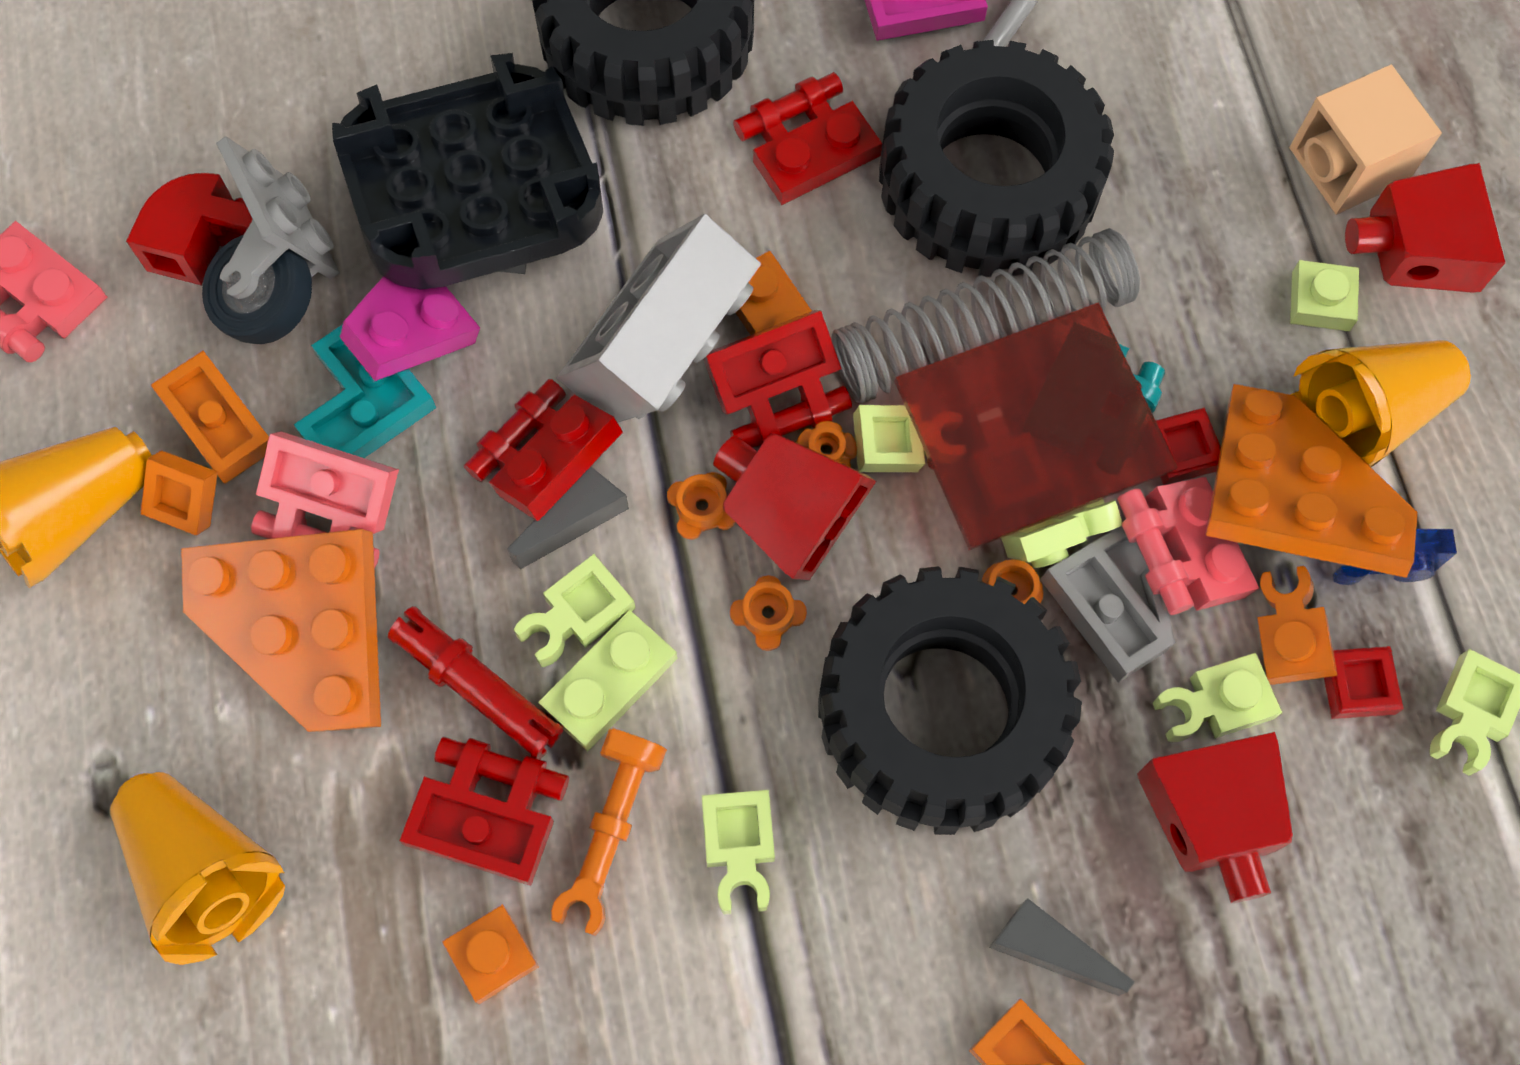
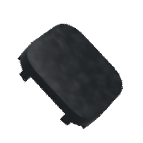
[332,53,603,289]

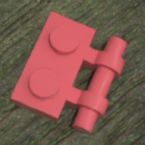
[0,221,108,362]
[251,431,399,569]
[1117,476,1259,615]

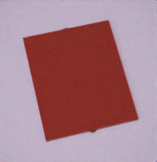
[894,302,1178,550]

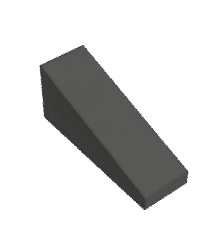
[507,467,629,569]
[989,898,1135,996]

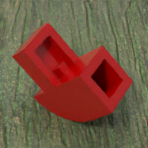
[126,173,253,286]

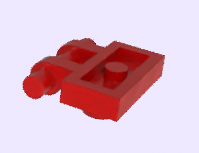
[733,72,882,205]
[703,310,852,448]
[464,379,623,522]
[399,737,569,886]

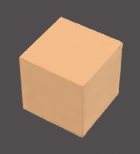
[1289,64,1442,214]

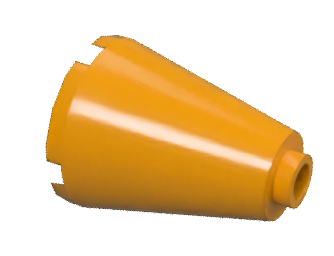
[1290,340,1471,467]
[0,427,152,588]
[110,772,285,965]

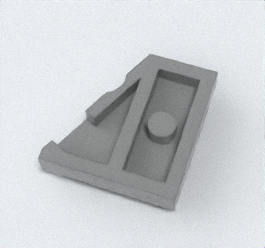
[1040,526,1176,683]

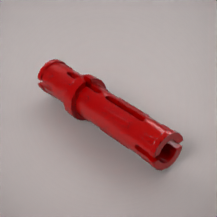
[387,606,564,760]

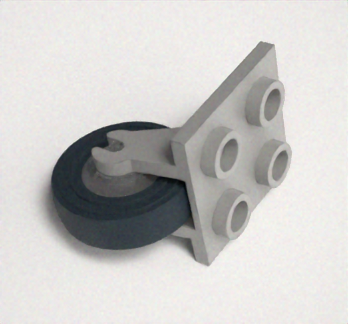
[202,136,340,344]

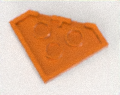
[1206,384,1417,578]
[181,529,381,732]

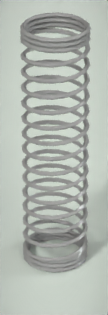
[831,228,1140,404]

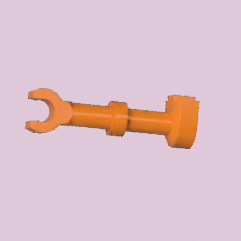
[551,728,667,936]

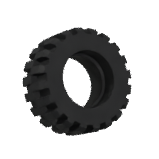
[532,0,754,126]
[879,40,1114,278]
[818,566,1082,835]

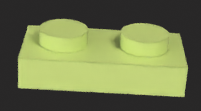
[538,610,678,752]

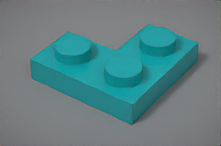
[294,324,437,458]

